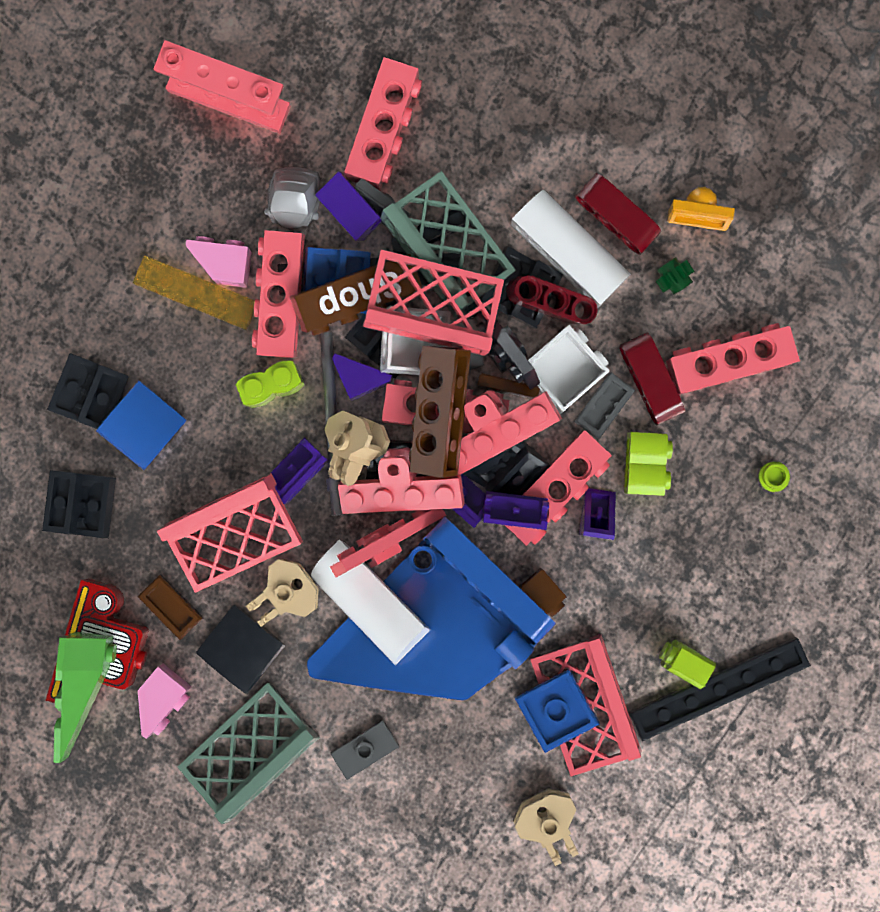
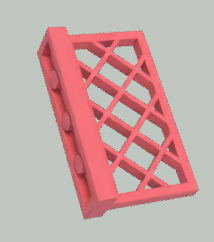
[363,250,504,356]
[157,473,303,593]
[530,634,642,776]

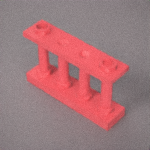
[153,40,291,134]

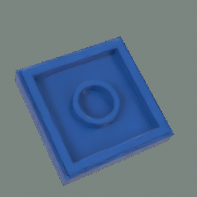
[515,668,600,753]

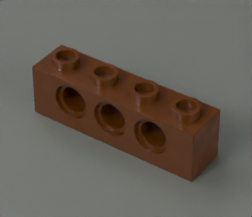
[409,346,471,478]

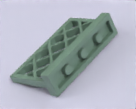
[380,171,516,317]
[178,682,320,824]

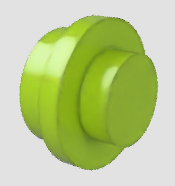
[758,461,790,492]

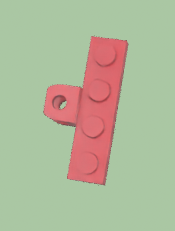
[458,390,562,474]
[338,448,465,514]
[330,509,447,577]

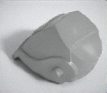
[264,167,320,230]

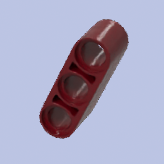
[575,173,661,255]
[506,276,598,324]
[619,332,685,425]

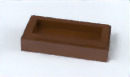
[477,373,540,400]
[137,575,203,640]

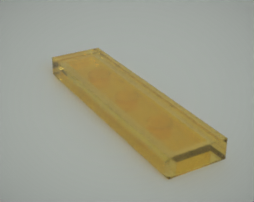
[133,255,255,331]

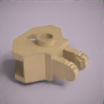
[324,411,390,486]
[246,558,319,627]
[513,788,579,866]

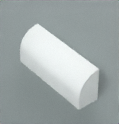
[511,190,631,308]
[311,539,430,665]

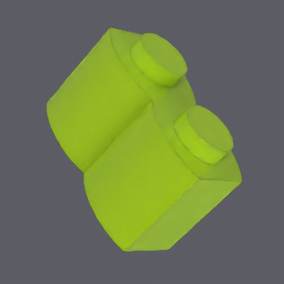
[235,361,305,408]
[624,432,673,496]
[659,640,716,689]

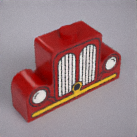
[45,578,149,703]

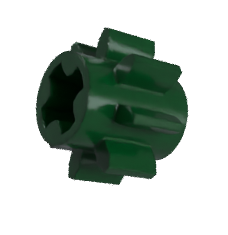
[656,257,695,295]

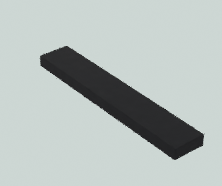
[629,637,811,742]

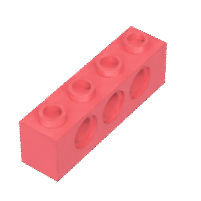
[344,57,422,191]
[252,230,305,358]
[666,323,800,395]
[382,379,510,434]
[504,430,612,546]

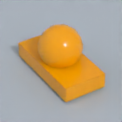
[667,187,735,231]

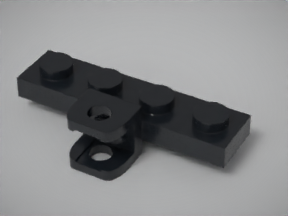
[462,287,540,390]

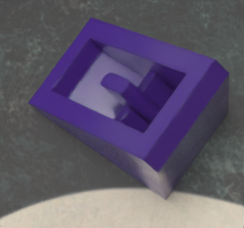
[332,353,393,401]
[578,488,616,540]

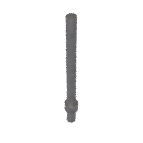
[320,332,344,516]

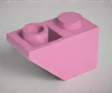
[186,236,252,288]
[138,663,192,739]

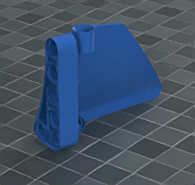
[307,516,556,700]

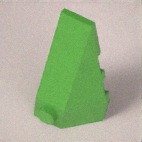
[53,632,117,763]

